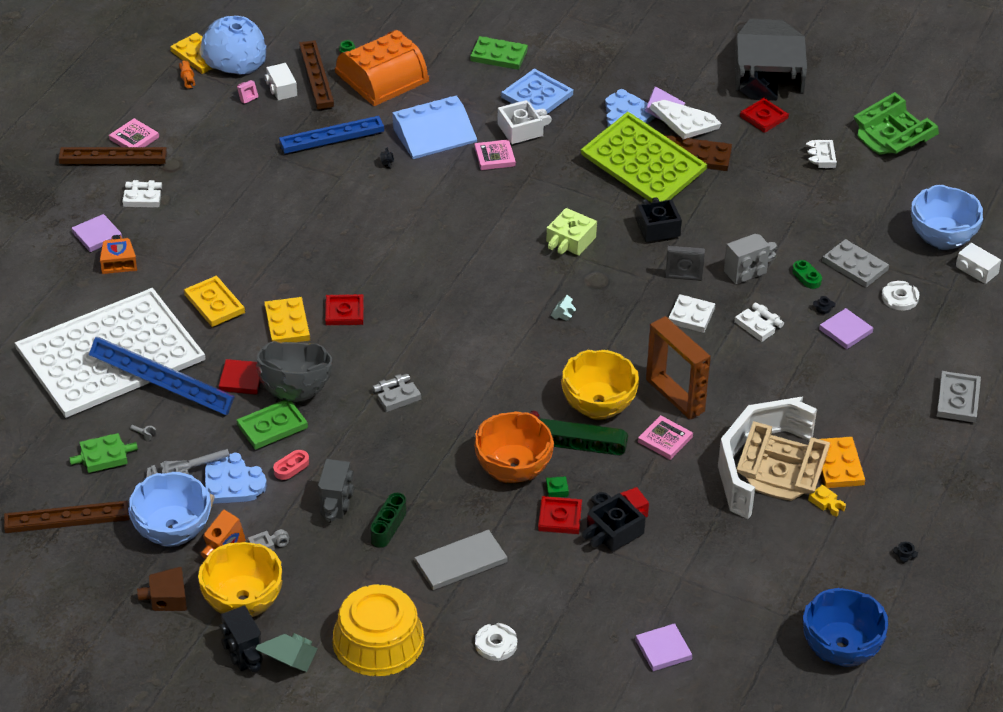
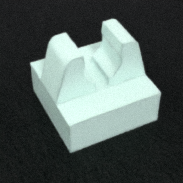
[551,295,576,321]

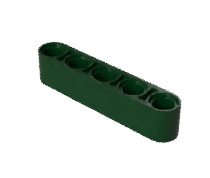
[539,419,628,455]

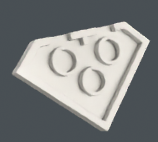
[650,100,722,139]

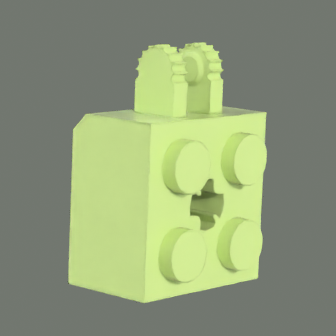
[546,208,597,255]

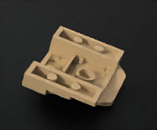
[736,421,830,501]

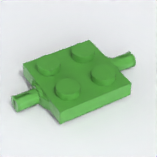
[69,433,138,473]

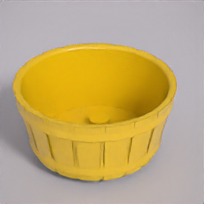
[332,585,424,676]

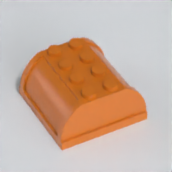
[335,30,429,106]

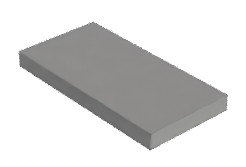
[415,530,508,590]

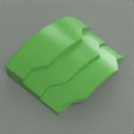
[854,92,939,155]

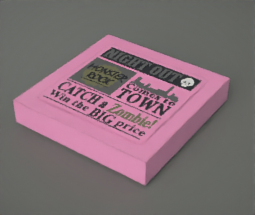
[109,118,159,147]
[475,140,516,170]
[638,415,693,460]

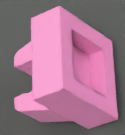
[237,80,258,104]

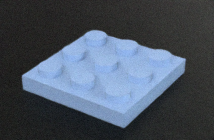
[501,69,573,114]

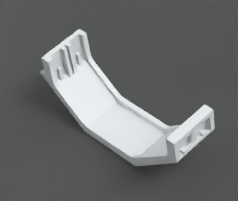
[718,397,817,519]

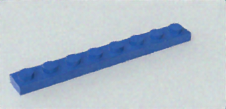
[89,337,235,415]

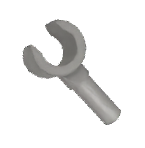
[130,425,156,441]

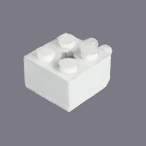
[498,100,552,144]

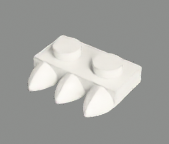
[806,140,837,168]

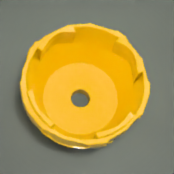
[561,350,639,420]
[198,542,283,617]

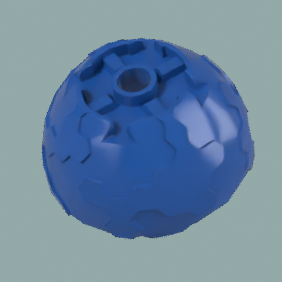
[803,588,889,667]

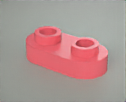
[273,450,309,480]

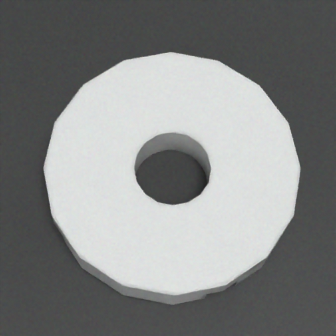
[882,281,919,311]
[475,623,517,661]

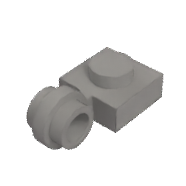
[248,529,290,551]

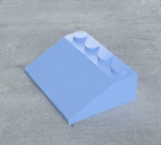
[393,96,477,159]

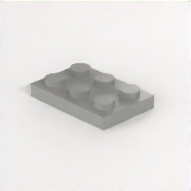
[822,239,889,288]
[937,371,981,423]

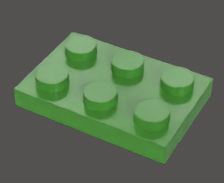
[470,36,528,70]
[237,399,308,450]

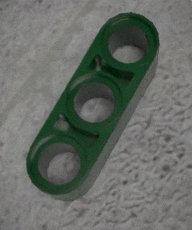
[370,492,406,548]

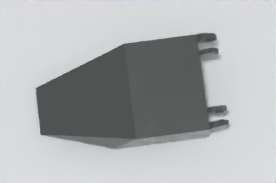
[734,19,807,93]

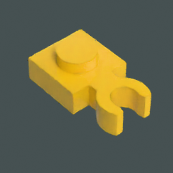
[808,485,846,517]

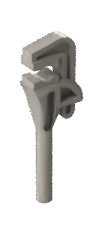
[146,449,230,478]

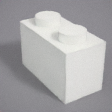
[265,63,297,100]
[956,243,1001,284]

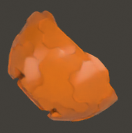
[474,411,554,483]

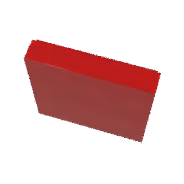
[740,98,789,133]
[325,294,364,325]
[219,359,261,394]
[538,496,582,534]

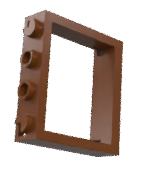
[646,316,711,420]

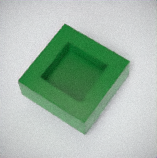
[546,476,569,497]

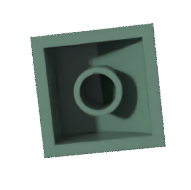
[256,633,318,672]

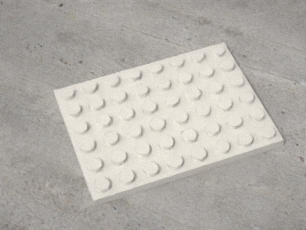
[15,288,205,418]

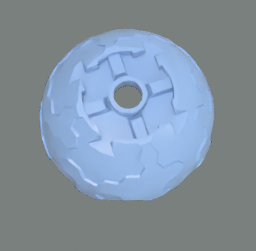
[200,16,266,74]
[911,185,983,250]
[128,472,211,547]

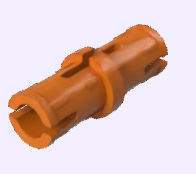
[179,61,195,88]

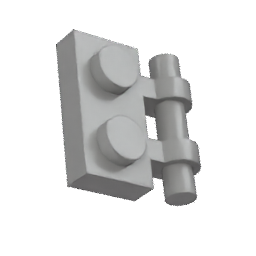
[372,374,421,412]

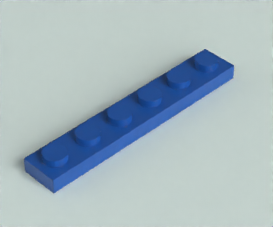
[279,116,384,154]

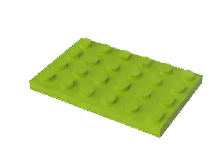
[581,111,707,203]

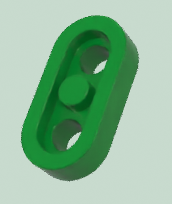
[792,260,822,289]

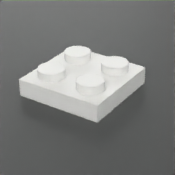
[668,294,715,333]

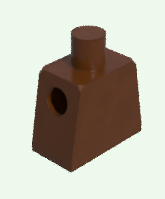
[137,567,187,611]

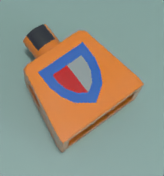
[100,235,137,274]
[201,510,246,559]

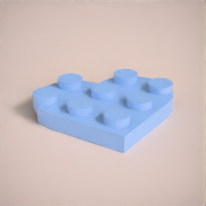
[605,89,656,127]
[205,453,267,504]

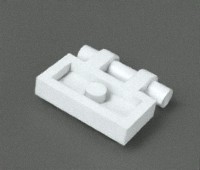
[123,180,162,207]
[735,303,784,342]

